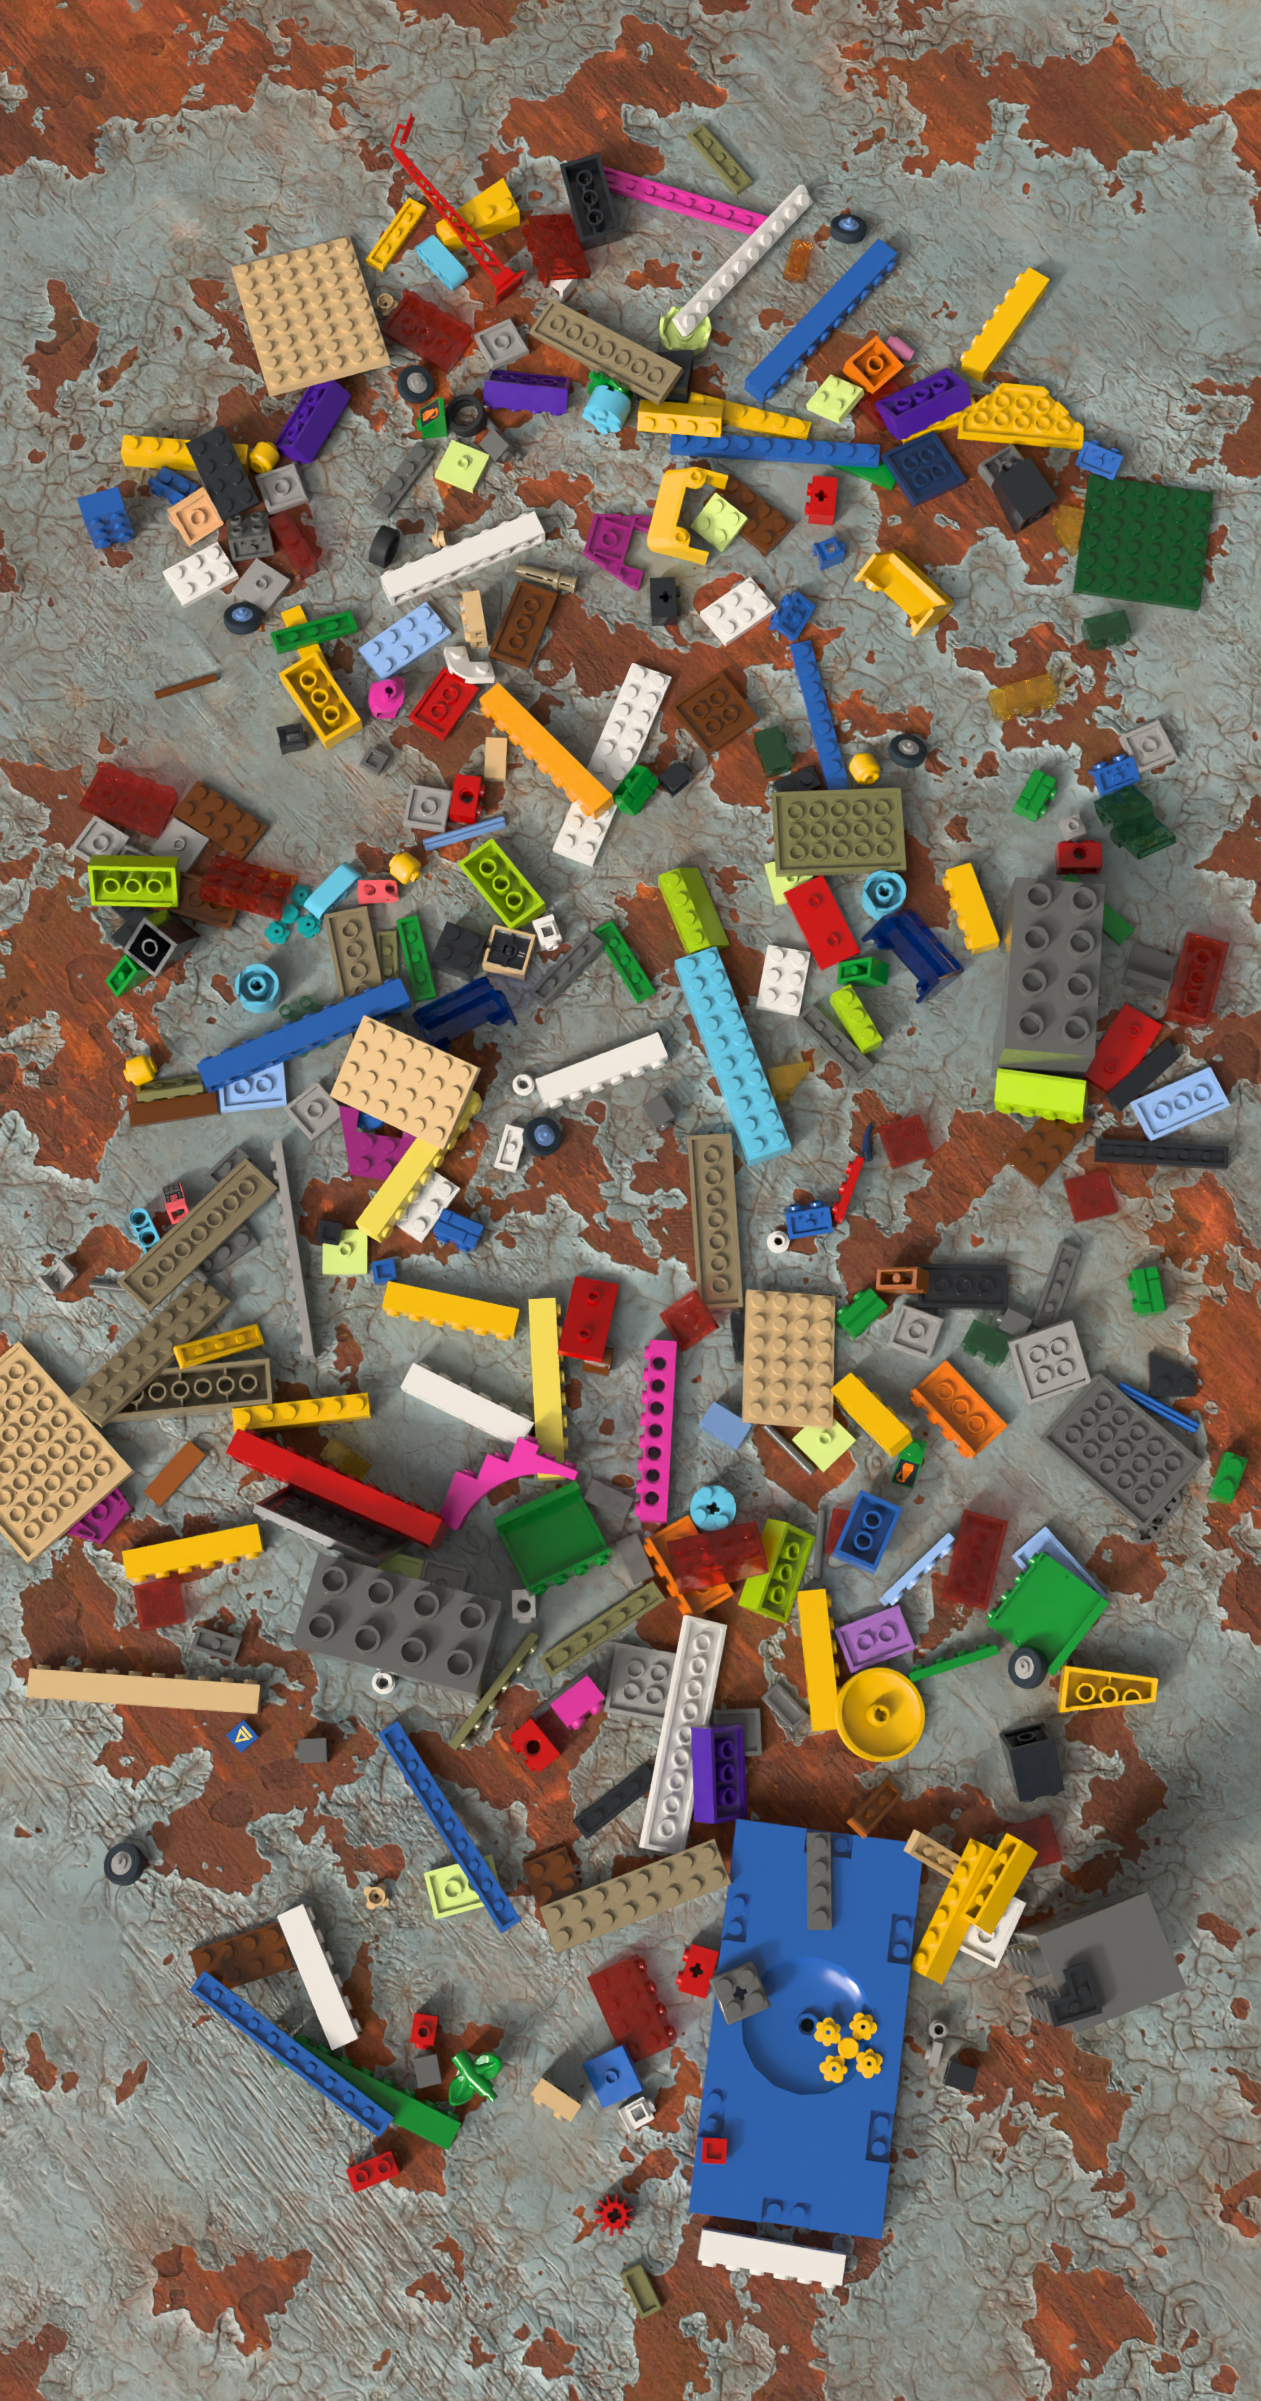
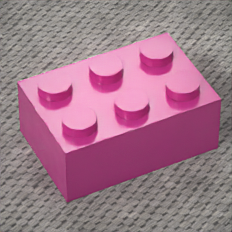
[550,1675,605,1731]

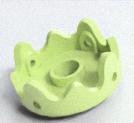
[659,306,711,356]

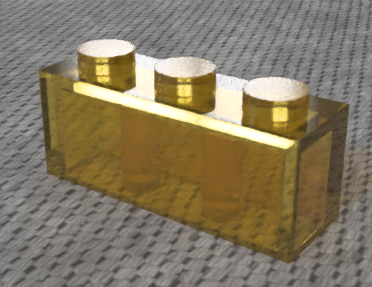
[987,673,1058,722]

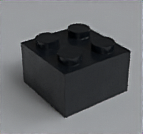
[430,921,489,983]

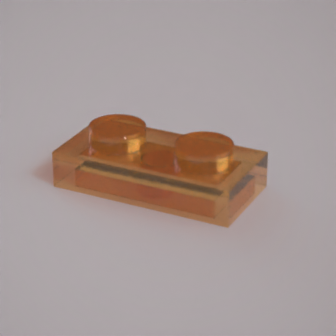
[783,239,813,284]

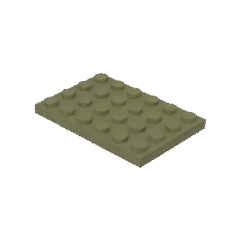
[771,788,906,877]

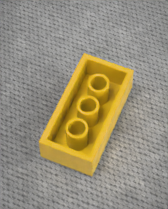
[279,651,363,750]

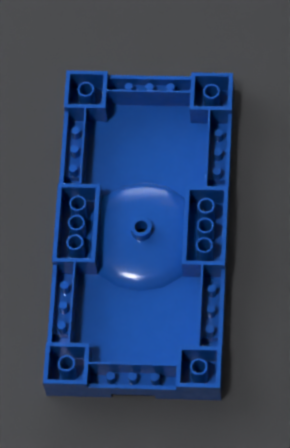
[688,1819,922,2239]

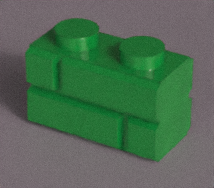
[612,765,659,816]
[1013,769,1058,822]
[1126,1267,1167,1318]
[836,1288,888,1341]
[1206,1451,1248,1505]

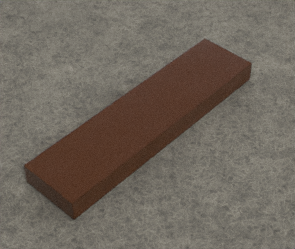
[128,1092,219,1128]

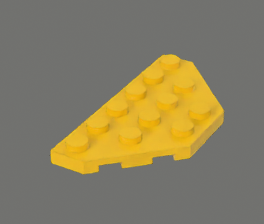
[957,383,1084,450]

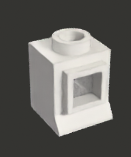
[532,914,562,951]
[618,2095,656,2133]

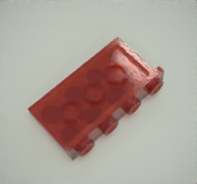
[522,214,591,288]
[380,289,474,374]
[79,761,179,840]
[199,855,298,920]
[587,1954,677,2063]

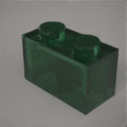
[1081,610,1132,651]
[753,725,794,779]
[960,1319,1012,1367]

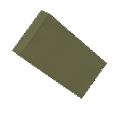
[620,2262,663,2320]

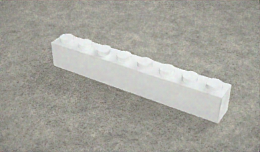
[380,511,545,606]

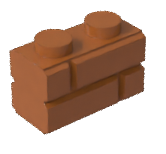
[876,1267,929,1294]

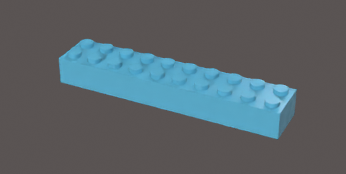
[674,946,791,1167]

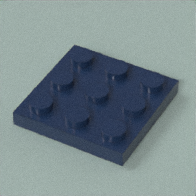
[880,431,967,508]

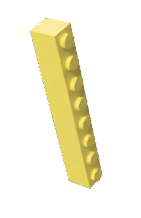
[356,1090,482,1244]
[528,1298,569,1481]

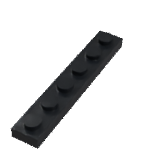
[1094,1138,1229,1170]

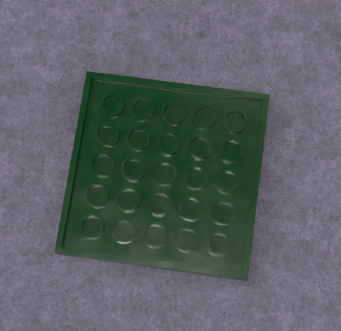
[1072,475,1214,611]

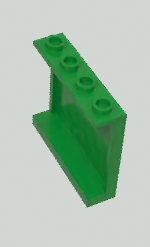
[493,1481,612,1597]

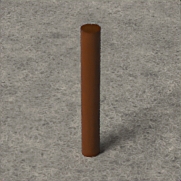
[154,673,218,699]

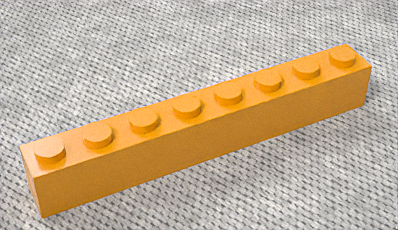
[479,683,614,821]

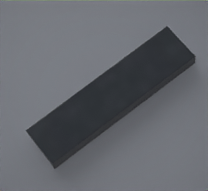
[1104,1039,1181,1112]
[573,1763,653,1840]

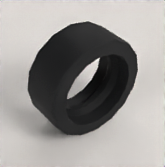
[445,394,487,438]
[369,525,400,569]

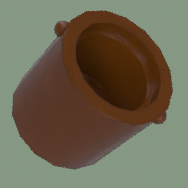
[582,1346,614,1377]

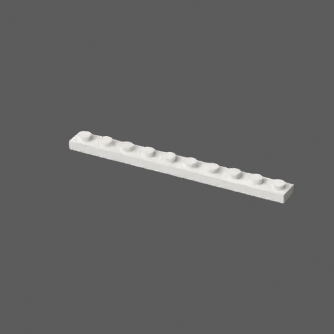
[672,185,813,336]

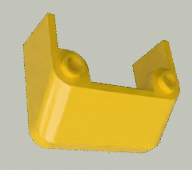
[647,467,728,565]
[854,550,955,636]

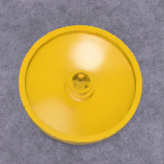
[834,1668,925,1762]

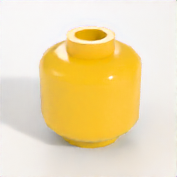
[248,442,280,474]
[849,753,881,785]
[389,852,422,884]
[123,1054,158,1086]

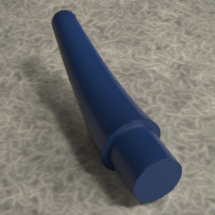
[862,1124,873,1162]

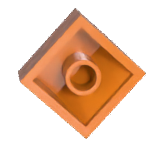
[842,335,904,394]

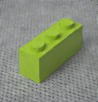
[829,984,883,1055]

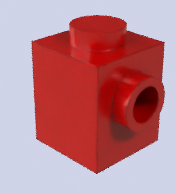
[410,2012,439,2050]

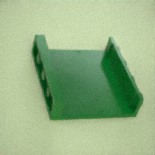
[986,1551,1109,1677]

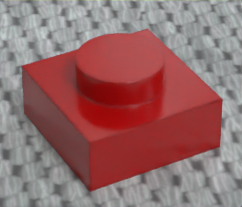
[702,2137,727,2164]

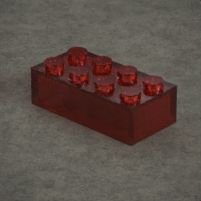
[1162,932,1229,1031]
[939,1509,1009,1613]
[667,1521,769,1594]

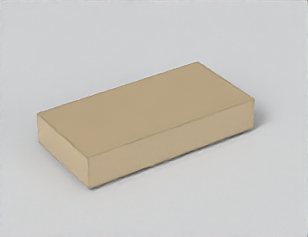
[484,737,507,781]

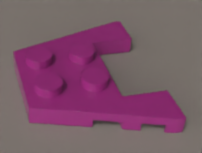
[582,514,653,592]
[339,1106,417,1181]
[66,1487,132,1545]

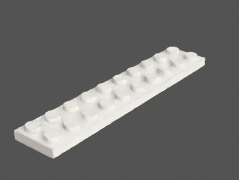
[553,663,672,867]
[639,1615,727,1854]

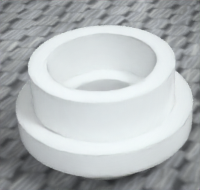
[513,1074,535,1096]
[767,1231,789,1254]
[372,1671,395,1694]

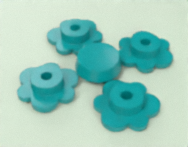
[258,885,321,945]

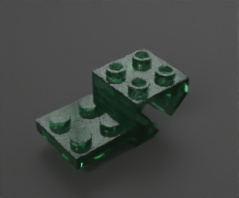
[1094,784,1177,860]

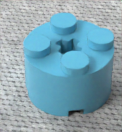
[582,385,631,434]
[861,870,906,921]
[235,964,282,1014]
[690,1485,736,1534]

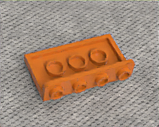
[909,1360,1008,1460]
[643,1515,734,1617]

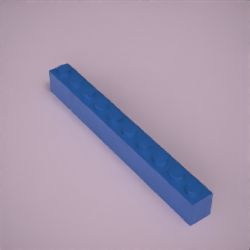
[744,239,898,404]
[196,978,412,1094]

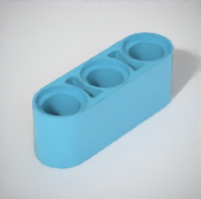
[415,235,469,291]
[304,862,363,921]
[129,1208,161,1254]

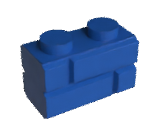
[433,1208,485,1253]

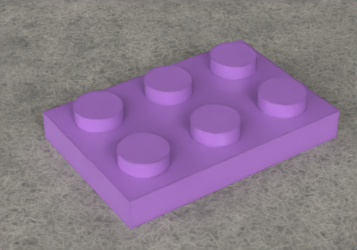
[834,1605,916,1673]

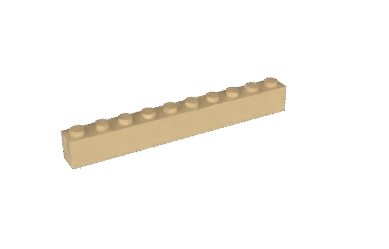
[26,1665,263,1714]

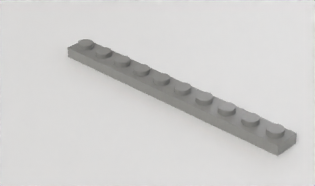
[270,1140,316,1361]

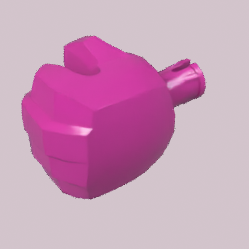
[368,676,405,719]

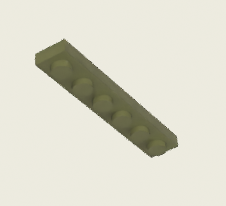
[538,1581,666,1678]
[449,1631,540,1751]

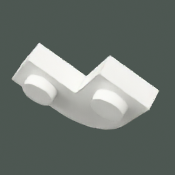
[443,646,495,684]

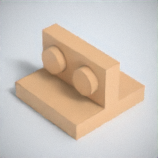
[168,487,224,547]

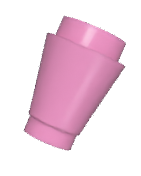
[885,335,914,362]

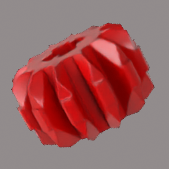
[594,2193,635,2236]

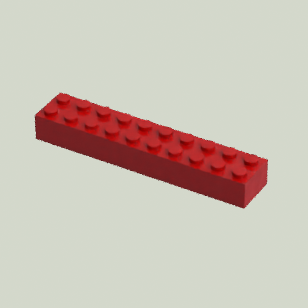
[226,1428,449,1552]

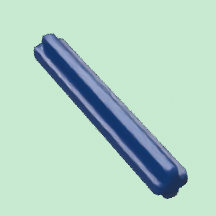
[1117,1381,1200,1433]

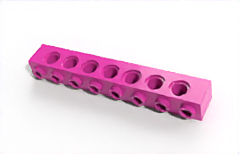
[635,1340,677,1524]

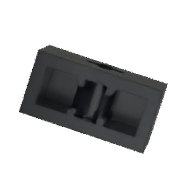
[650,577,681,626]

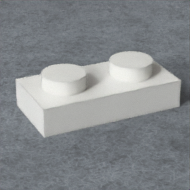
[494,1124,524,1173]

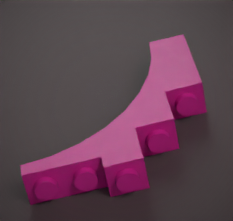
[439,1434,581,1531]

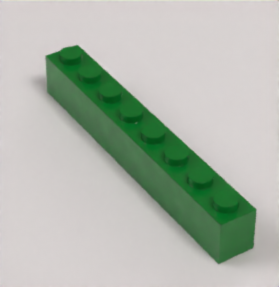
[278,2033,462,2150]

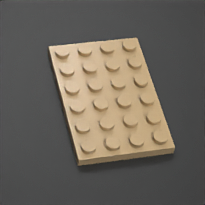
[330,1015,481,1150]
[742,1289,835,1429]

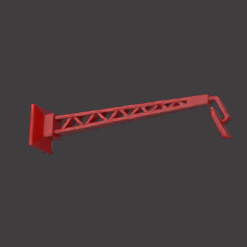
[390,113,527,306]

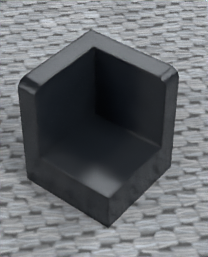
[314,1217,343,1246]
[942,2060,978,2093]

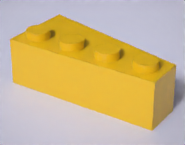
[1057,1665,1158,1713]

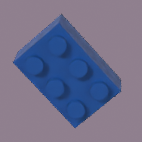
[77,486,136,549]
[831,1489,903,1575]

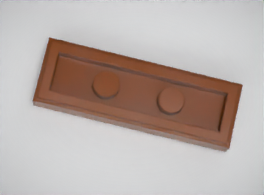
[143,1441,207,1507]
[847,1778,903,1839]

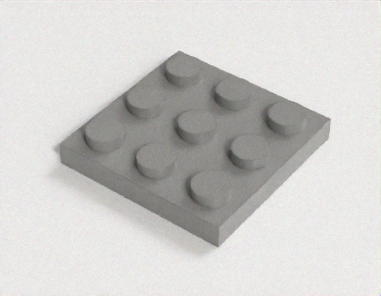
[1007,1319,1091,1405]
[604,1643,676,1723]

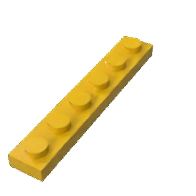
[688,392,812,440]

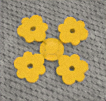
[814,2013,882,2083]

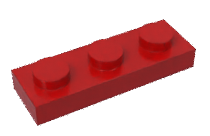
[831,1156,864,1224]

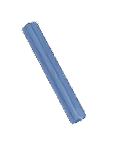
[423,816,506,851]

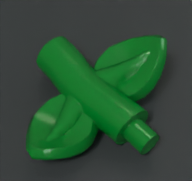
[587,371,633,401]
[449,2048,503,2105]

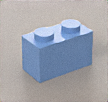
[699,1401,752,1451]

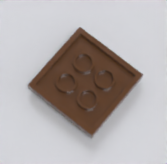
[669,671,759,757]

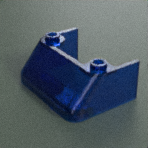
[861,908,964,1004]
[412,976,518,1052]

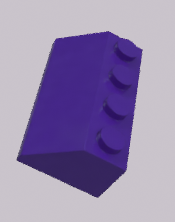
[875,368,972,441]
[483,369,571,416]
[274,380,351,464]
[691,1723,747,1824]

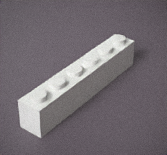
[535,1032,668,1109]
[401,1363,535,1446]
[277,1904,362,2050]
[698,2227,846,2289]

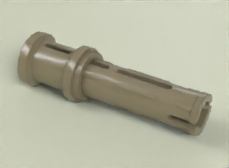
[515,562,580,594]

